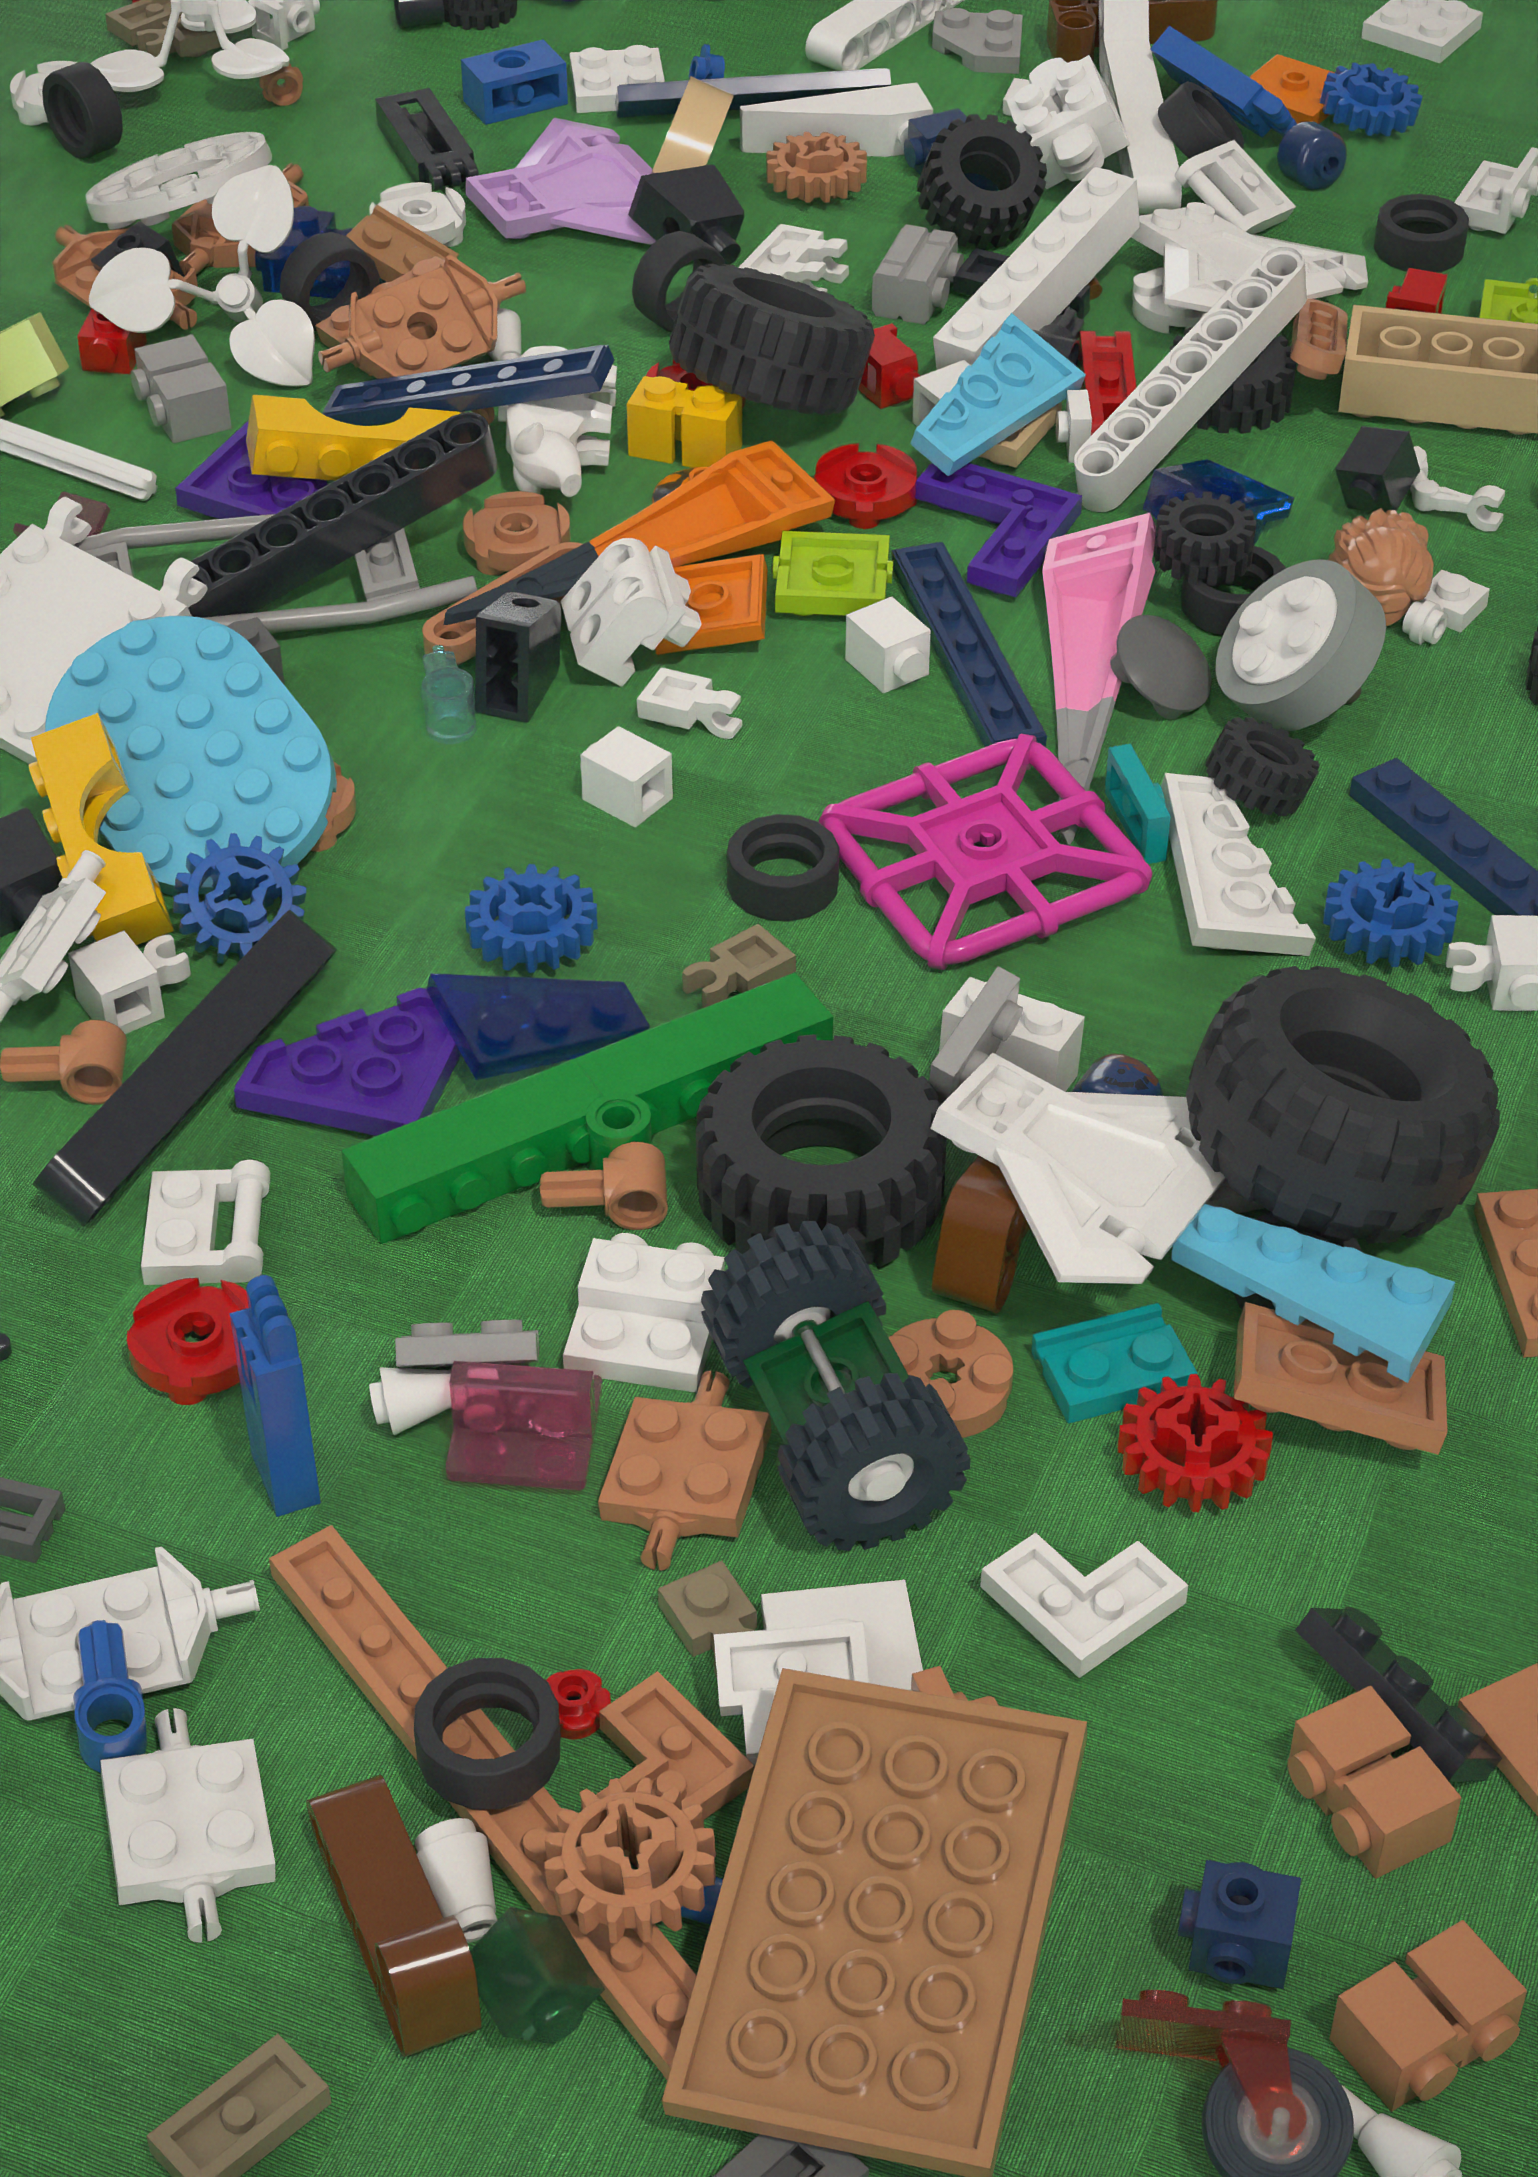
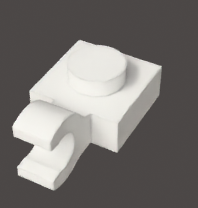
[636,668,743,739]

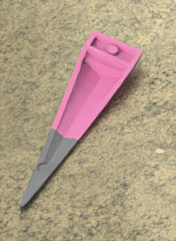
[1042,513,1156,846]

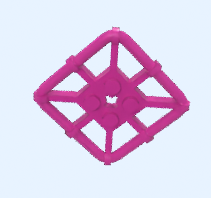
[819,733,1153,970]

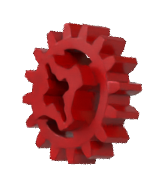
[1117,1374,1273,1512]

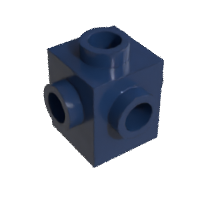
[1178,1860,1301,1989]

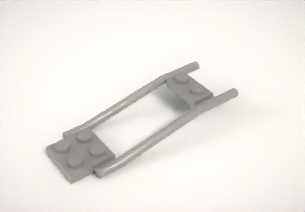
[73,501,477,633]

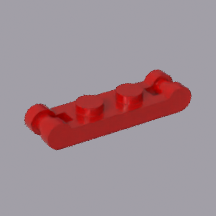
[1079,331,1137,436]

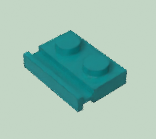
[1031,1303,1197,1424]

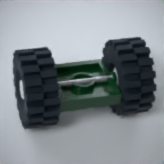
[701,1221,971,1551]

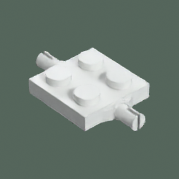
[0,850,106,1022]
[100,1708,275,1943]

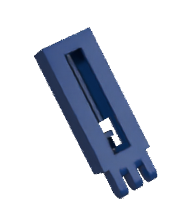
[1150,26,1297,138]
[230,1275,321,1517]

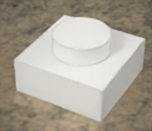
[1056,390,1092,463]

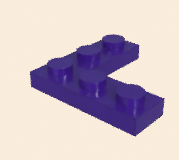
[915,462,1082,597]

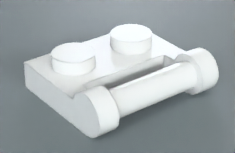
[1174,140,1296,235]
[141,1160,271,1285]

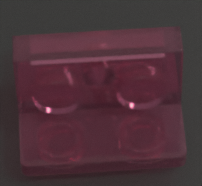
[445,1361,603,1490]

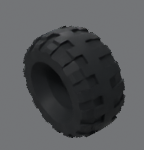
[1186,966,1500,1244]

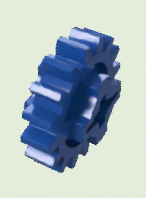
[1320,63,1422,136]
[173,833,307,964]
[1323,859,1458,967]
[465,864,598,973]

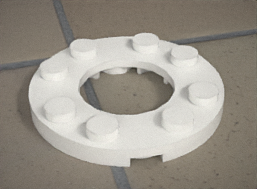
[85,132,272,230]

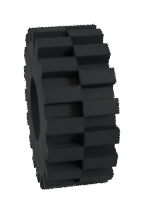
[1169,327,1296,434]

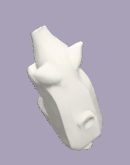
[498,346,617,497]

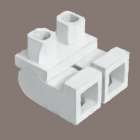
[561,538,702,687]

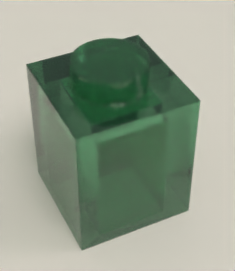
[470,1907,605,2044]

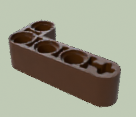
[1047,0,1218,63]
[932,1156,1030,1314]
[306,1774,481,2057]

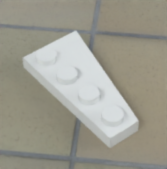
[1161,773,1316,956]

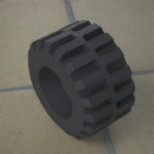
[917,114,1047,250]

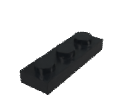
[1295,1607,1502,1782]

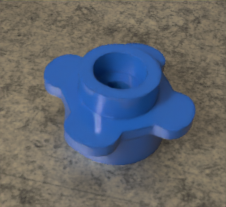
[689,44,725,80]

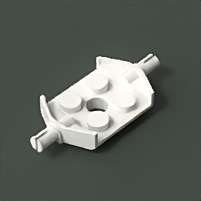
[0,1547,260,1721]

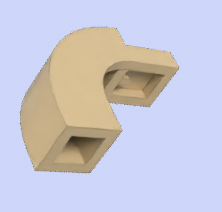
[651,76,734,174]

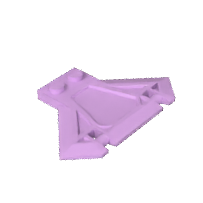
[466,118,656,245]

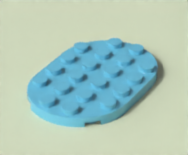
[45,616,337,897]

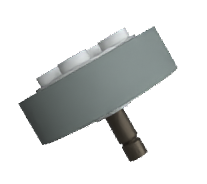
[1216,559,1386,731]

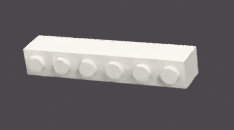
[933,166,1140,370]

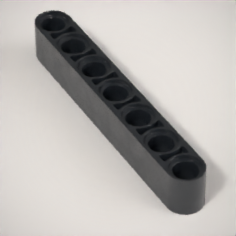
[162,412,498,618]
[32,909,337,1227]

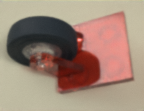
[1115,1990,1354,2177]

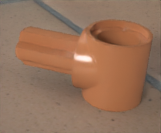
[0,1020,127,1105]
[540,1142,668,1230]

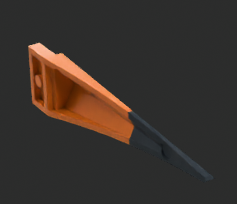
[443,440,835,625]

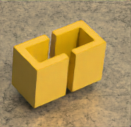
[627,376,742,468]

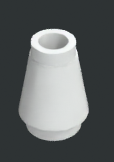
[415,1818,499,1943]

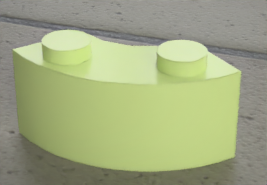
[0,312,69,417]

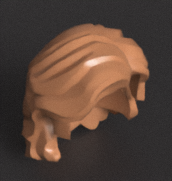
[1328,508,1434,626]

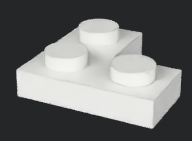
[980,1533,1188,1678]

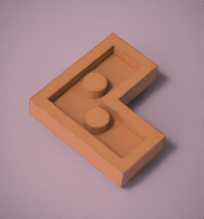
[596,1671,755,1868]

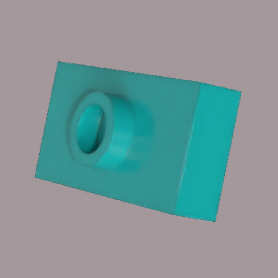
[1105,743,1171,864]

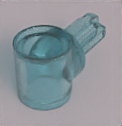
[420,645,477,744]

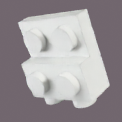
[563,1233,725,1393]

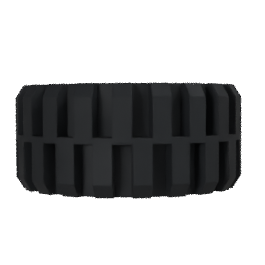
[669,264,875,415]
[696,1035,947,1268]

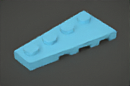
[910,313,1086,476]
[1171,1204,1455,1383]

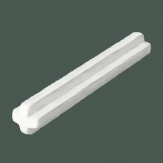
[0,418,158,501]

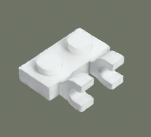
[738,224,849,293]
[714,1621,870,1765]

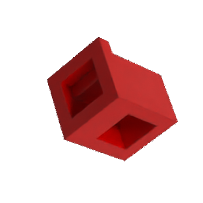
[1386,268,1448,314]
[77,308,147,374]
[858,323,920,409]

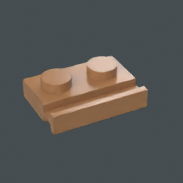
[346,205,459,282]

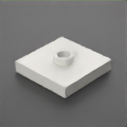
[761,1580,923,1690]

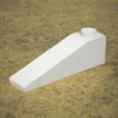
[740,82,933,157]

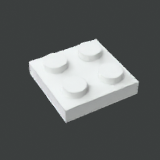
[1361,0,1483,63]
[569,45,665,113]

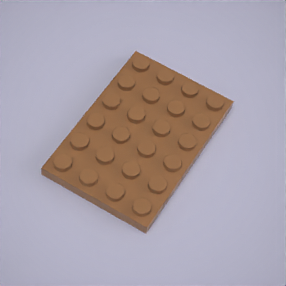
[662,1668,1088,2177]

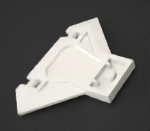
[1131,202,1368,312]
[930,1052,1225,1284]

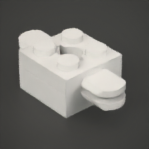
[1007,55,1130,190]

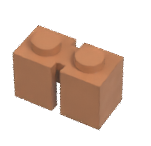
[1287,1685,1462,1879]
[1329,1920,1527,2112]

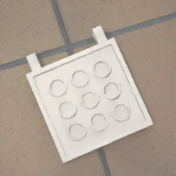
[0,497,208,764]

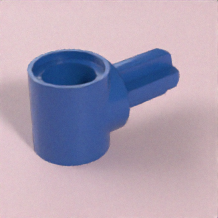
[73,1620,148,1773]

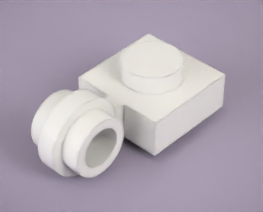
[1402,570,1490,645]

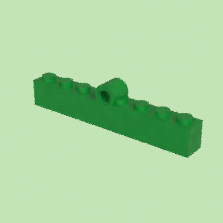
[341,972,833,1245]

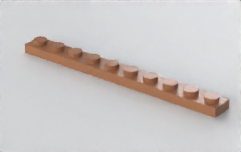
[269,1525,697,2080]

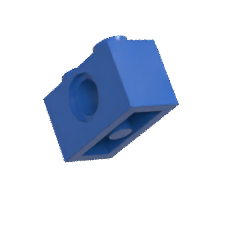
[461,39,568,125]

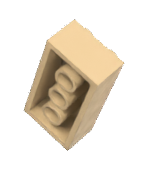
[1338,305,1538,435]

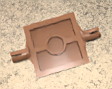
[598,1371,772,1570]

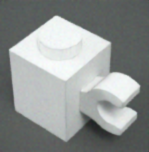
[1446,915,1538,1011]
[68,931,191,1034]

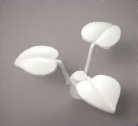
[90,0,290,92]
[89,165,315,387]

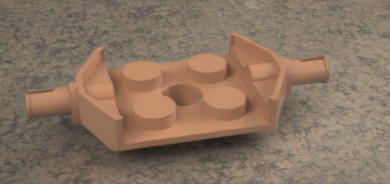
[171,163,310,276]
[52,225,198,330]
[318,254,526,379]

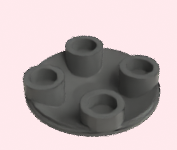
[1110,615,1212,720]

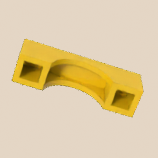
[246,395,460,481]
[28,713,174,945]

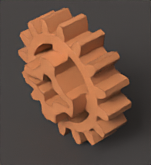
[766,132,867,203]
[544,1777,716,1944]

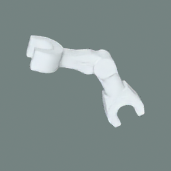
[1410,446,1505,532]

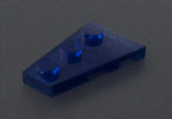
[426,973,650,1081]

